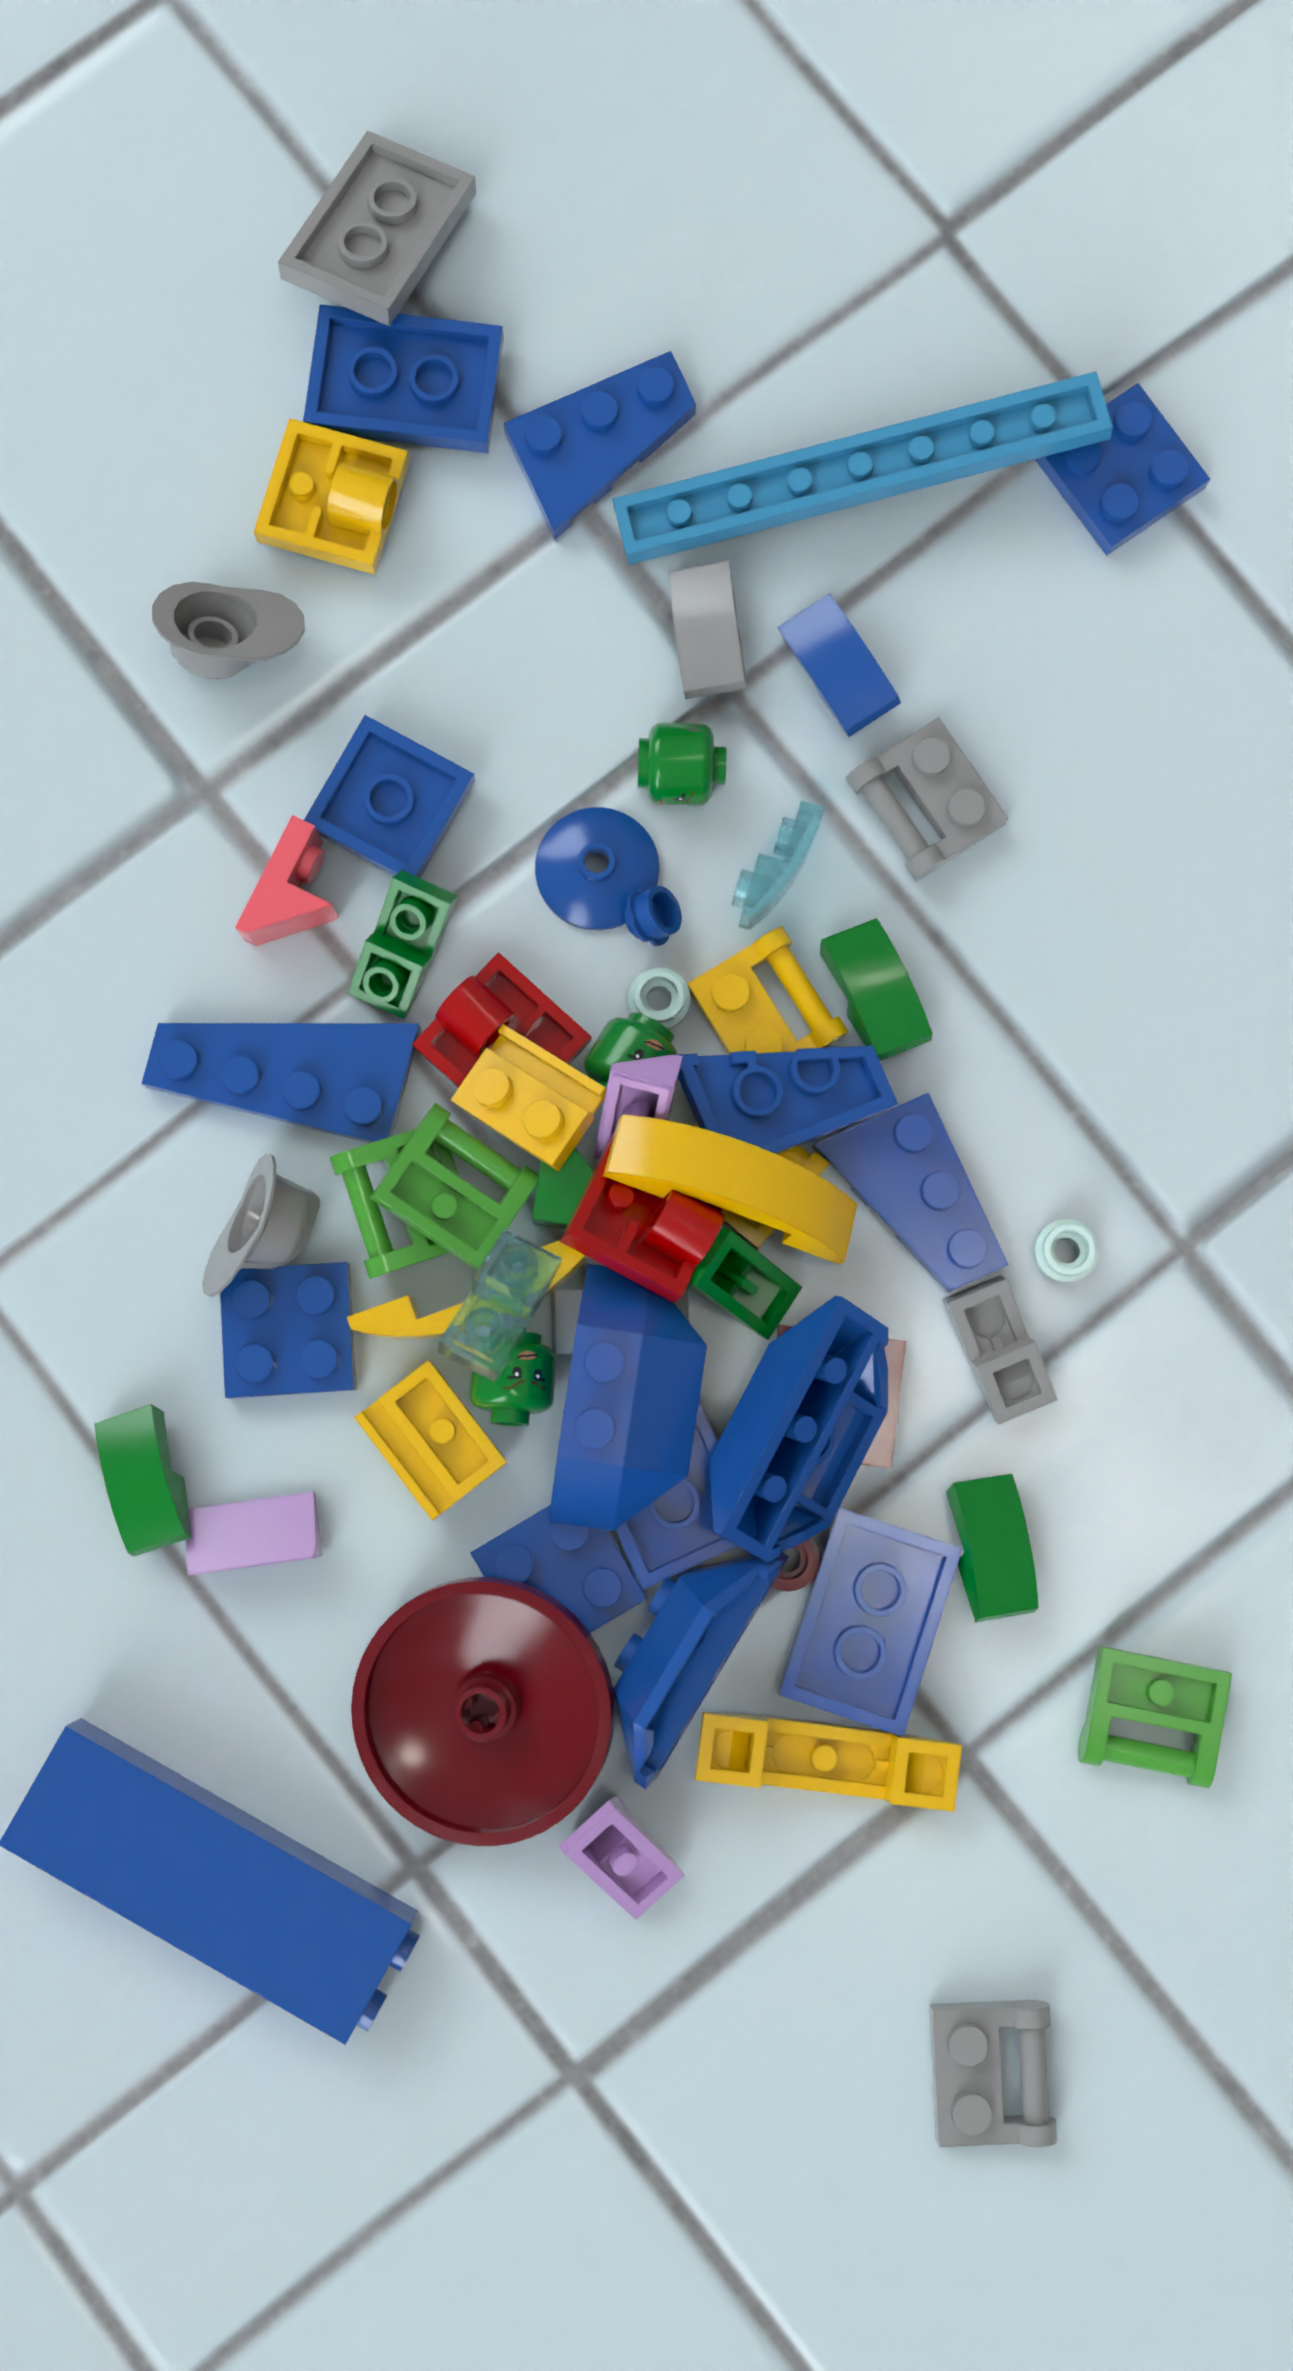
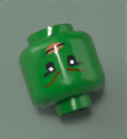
[637,723,727,806]
[584,1012,677,1103]
[470,1330,556,1426]

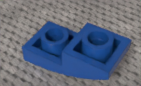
[777,593,901,737]

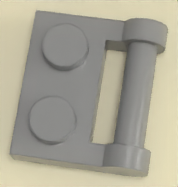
[845,717,1009,881]
[929,2000,1057,2147]

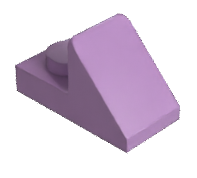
[559,1796,684,1920]

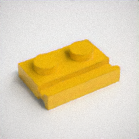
[450,1024,607,1172]
[354,1360,508,1520]

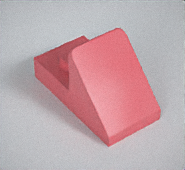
[235,815,339,946]

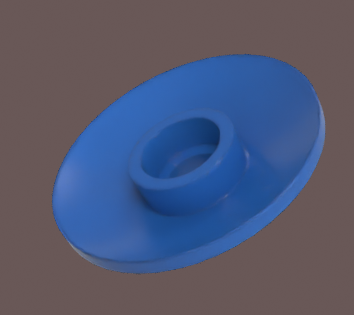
[535,807,659,930]

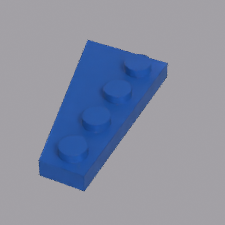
[141,1023,421,1143]

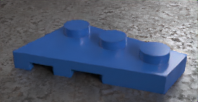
[503,351,696,540]
[675,1045,898,1155]
[812,1093,1009,1293]

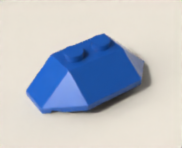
[549,1263,707,1531]
[709,1295,888,1563]
[613,1552,790,1790]

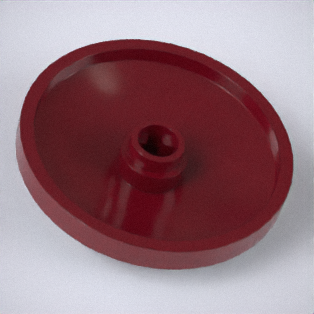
[351,1577,615,1846]

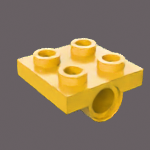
[253,418,410,575]

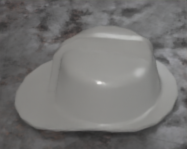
[152,582,305,680]
[202,1153,321,1297]

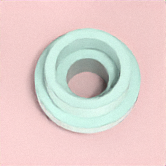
[628,967,691,1030]
[1034,1219,1099,1283]

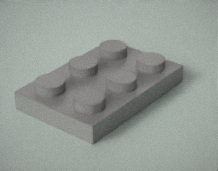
[278,130,476,327]

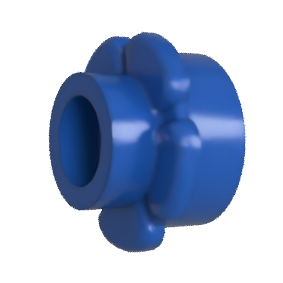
[624,886,682,946]

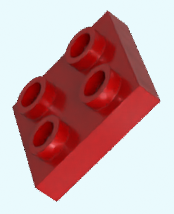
[412,952,592,1088]
[559,1131,724,1303]

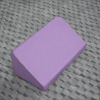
[593,1055,683,1160]
[186,1491,323,1575]

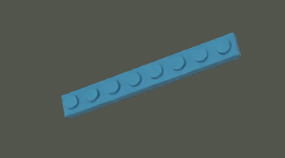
[612,371,1113,565]

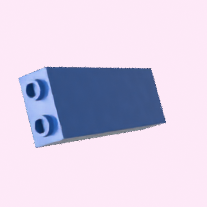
[0,1718,420,2045]

